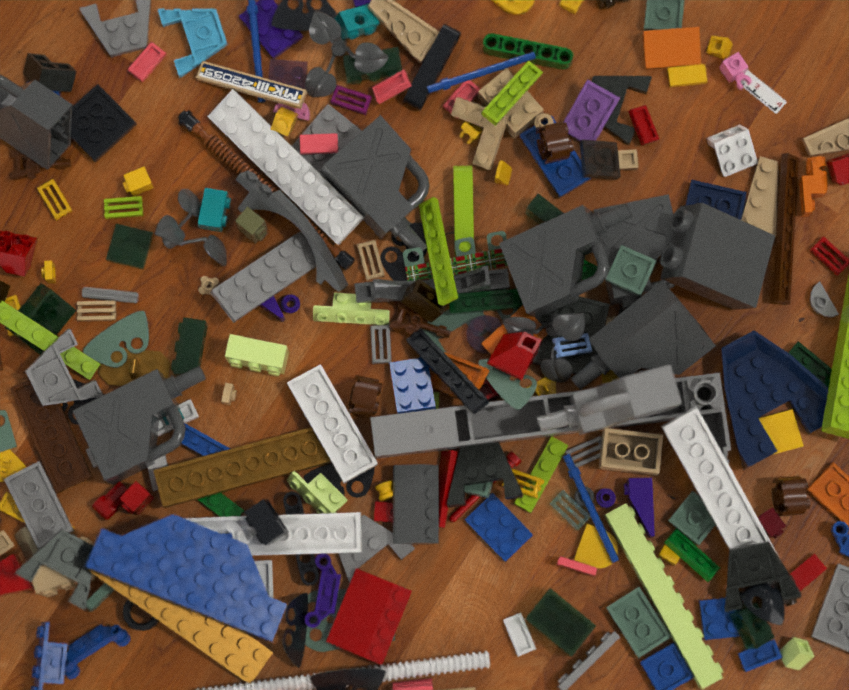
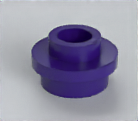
[281,294,300,314]
[596,488,616,508]

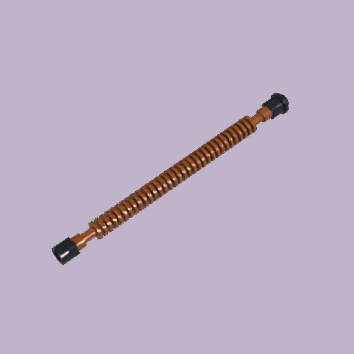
[178,110,356,271]

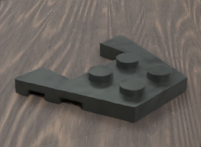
[591,76,652,145]
[447,442,524,508]
[15,529,93,610]
[725,541,802,612]

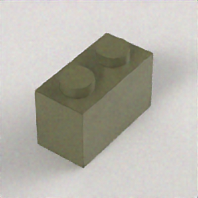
[235,206,268,244]

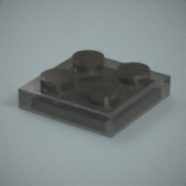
[579,139,621,180]

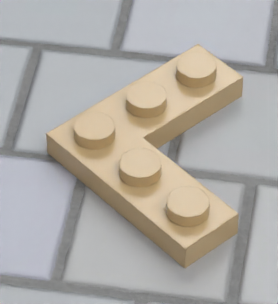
[451,97,509,170]

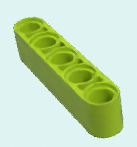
[453,166,474,256]

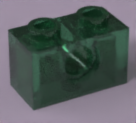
[729,602,774,650]

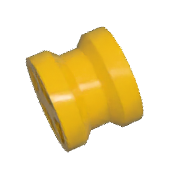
[375,480,393,502]

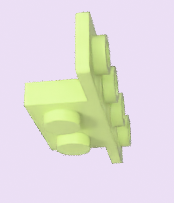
[313,292,390,325]
[287,471,348,514]

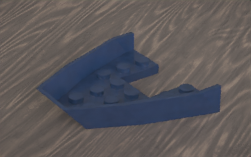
[721,330,829,471]

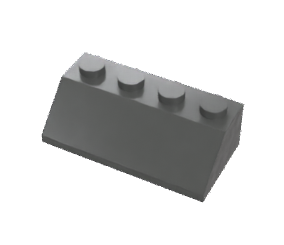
[393,464,439,545]

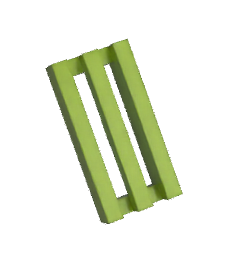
[104,196,143,219]

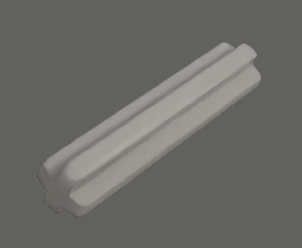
[82,287,139,303]

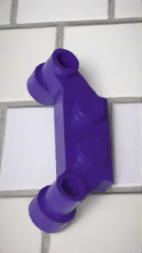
[305,553,341,628]

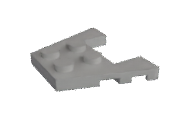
[80,0,151,57]
[25,328,103,406]
[339,515,415,583]

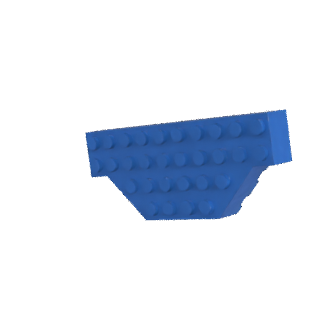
[84,514,287,641]

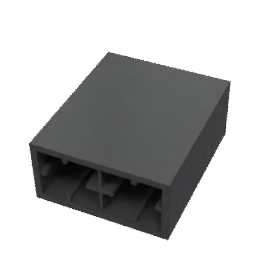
[660,203,775,310]

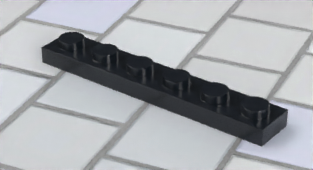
[406,328,489,415]

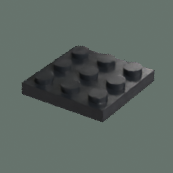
[71,84,137,162]

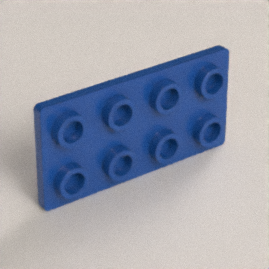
[30,622,68,690]

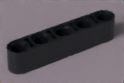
[403,24,461,110]
[283,491,319,586]

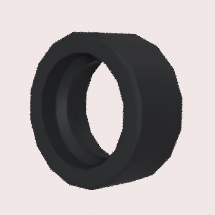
[123,599,159,631]

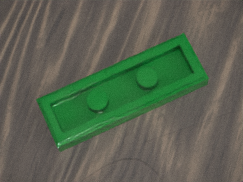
[664,528,720,582]

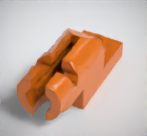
[798,156,828,217]

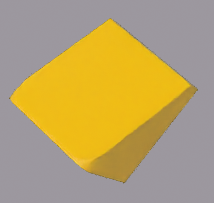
[706,36,733,59]
[494,160,512,186]
[658,544,680,566]

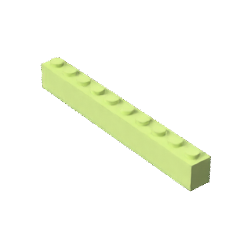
[604,504,723,689]

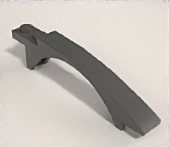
[236,170,348,292]
[355,266,510,303]

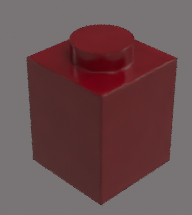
[758,507,786,539]

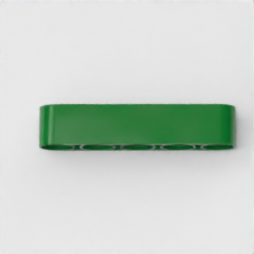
[483,33,573,70]

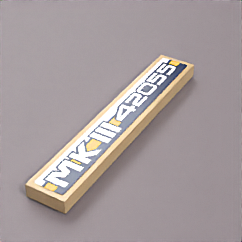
[196,61,307,109]

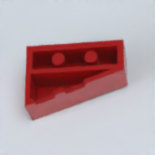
[0,554,35,597]

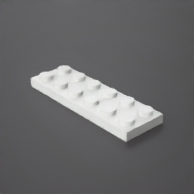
[287,364,378,483]

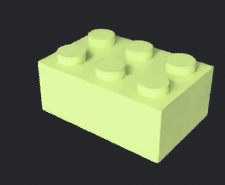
[225,334,289,376]

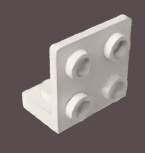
[706,124,758,177]

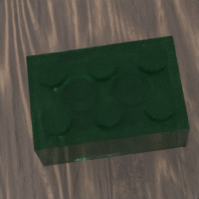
[524,588,596,657]

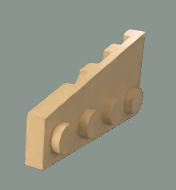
[367,0,439,64]
[802,118,849,156]
[741,156,778,238]

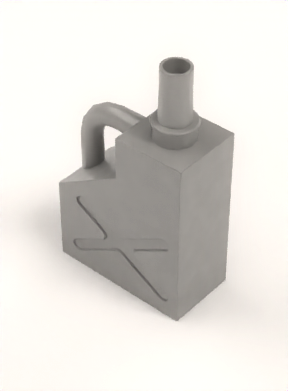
[537,364,682,435]

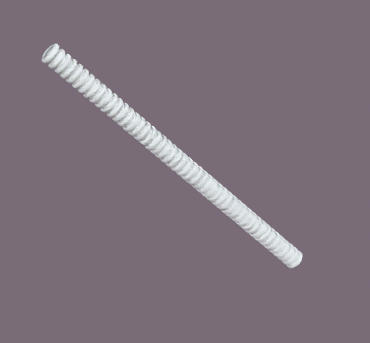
[196,651,490,690]

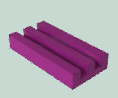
[330,85,372,115]

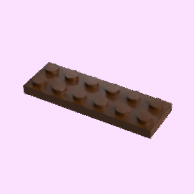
[10,380,93,493]

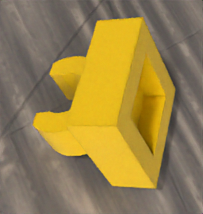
[460,121,483,144]

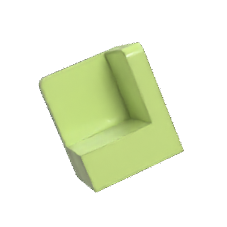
[779,637,814,670]

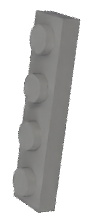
[557,631,620,690]

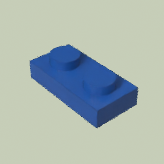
[737,639,782,672]

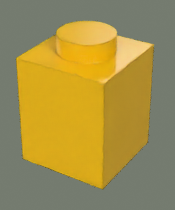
[270,107,298,137]
[122,167,154,197]

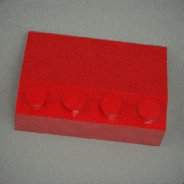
[326,568,412,665]

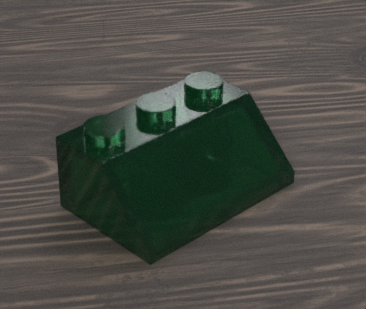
[5,283,76,355]

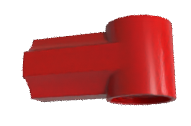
[92,481,128,521]

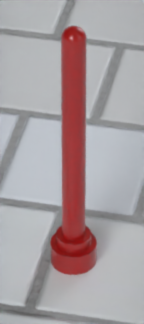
[449,451,522,523]

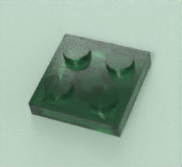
[106,224,154,270]

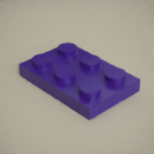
[239,0,303,60]

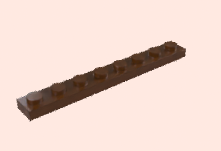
[772,153,799,305]

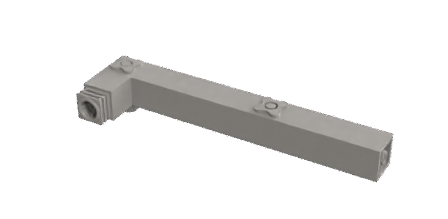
[370,373,731,463]

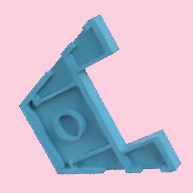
[157,9,228,78]

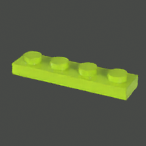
[481,60,543,126]
[514,436,568,513]

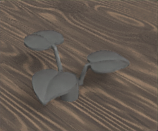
[305,11,388,97]
[155,188,227,266]
[503,313,585,383]

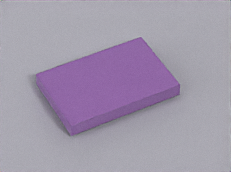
[563,79,620,147]

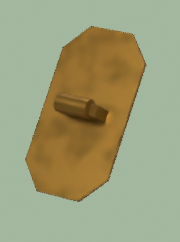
[99,348,170,386]

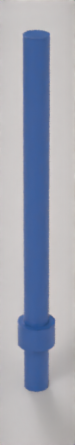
[247,0,265,103]
[427,52,536,93]
[563,454,619,563]

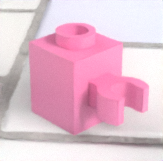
[719,52,752,90]

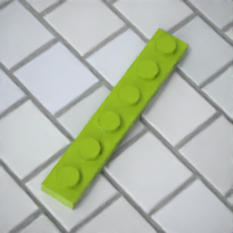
[419,197,458,306]
[0,301,100,380]

